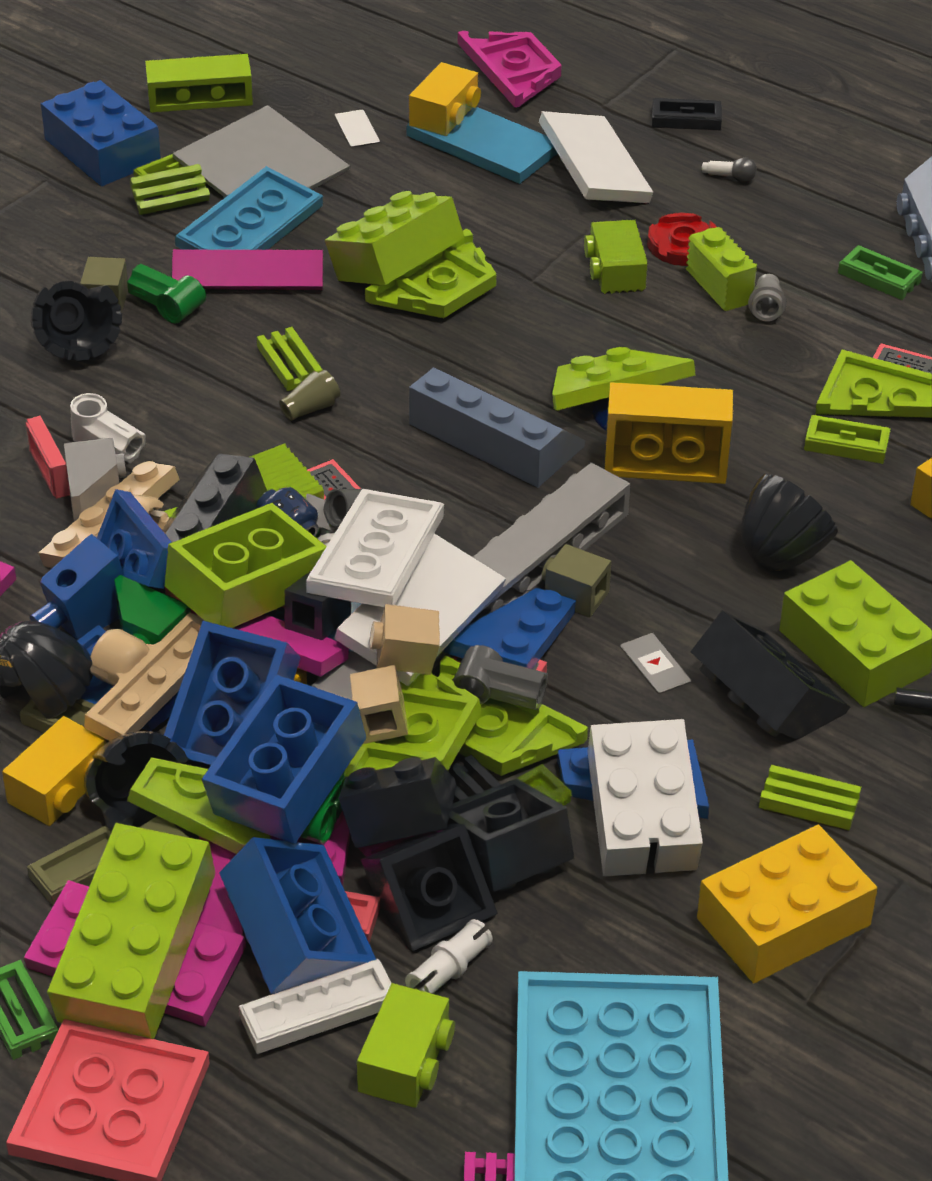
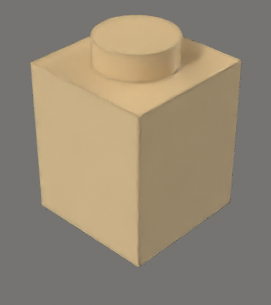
[369,604,440,675]
[350,665,408,744]

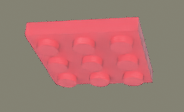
[6,1019,210,1181]

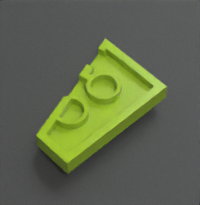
[816,350,932,418]
[127,757,272,854]

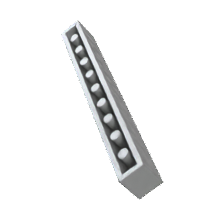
[312,462,630,700]

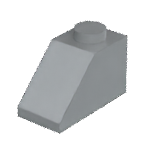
[64,438,126,522]

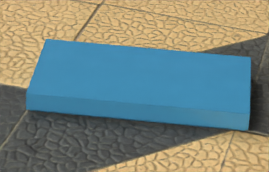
[407,107,558,184]
[175,166,323,250]

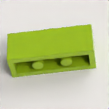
[145,54,253,112]

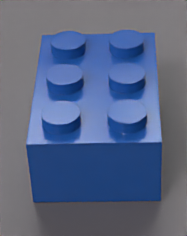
[41,80,161,187]
[164,621,301,769]
[202,674,367,844]

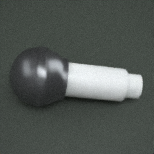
[702,157,757,182]

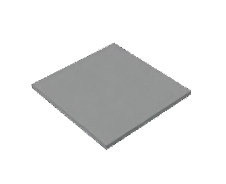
[173,105,350,197]

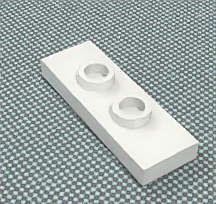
[239,959,391,1054]

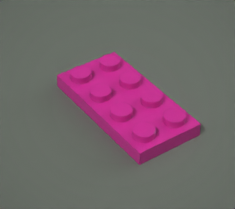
[24,880,246,1027]

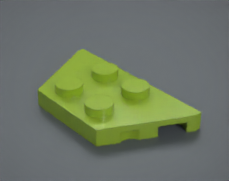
[365,229,496,318]
[552,347,695,410]
[439,655,588,776]
[343,673,482,783]

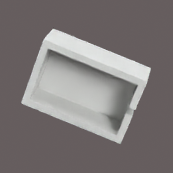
[588,719,703,876]

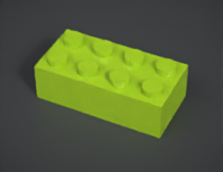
[47,823,216,1039]

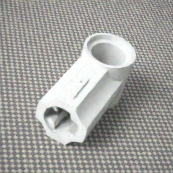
[70,393,146,464]

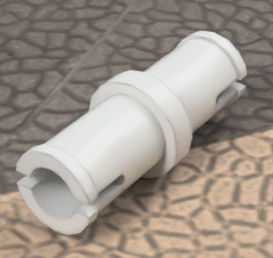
[405,919,493,994]

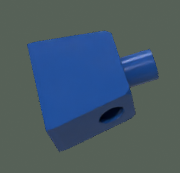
[30,534,125,640]

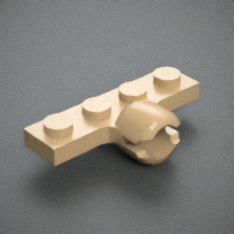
[38,461,179,568]
[84,612,204,741]

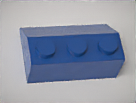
[219,837,376,994]

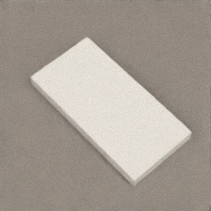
[539,111,653,203]
[306,489,444,607]
[334,533,506,686]

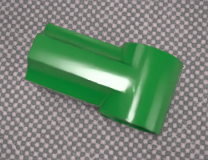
[127,264,206,324]

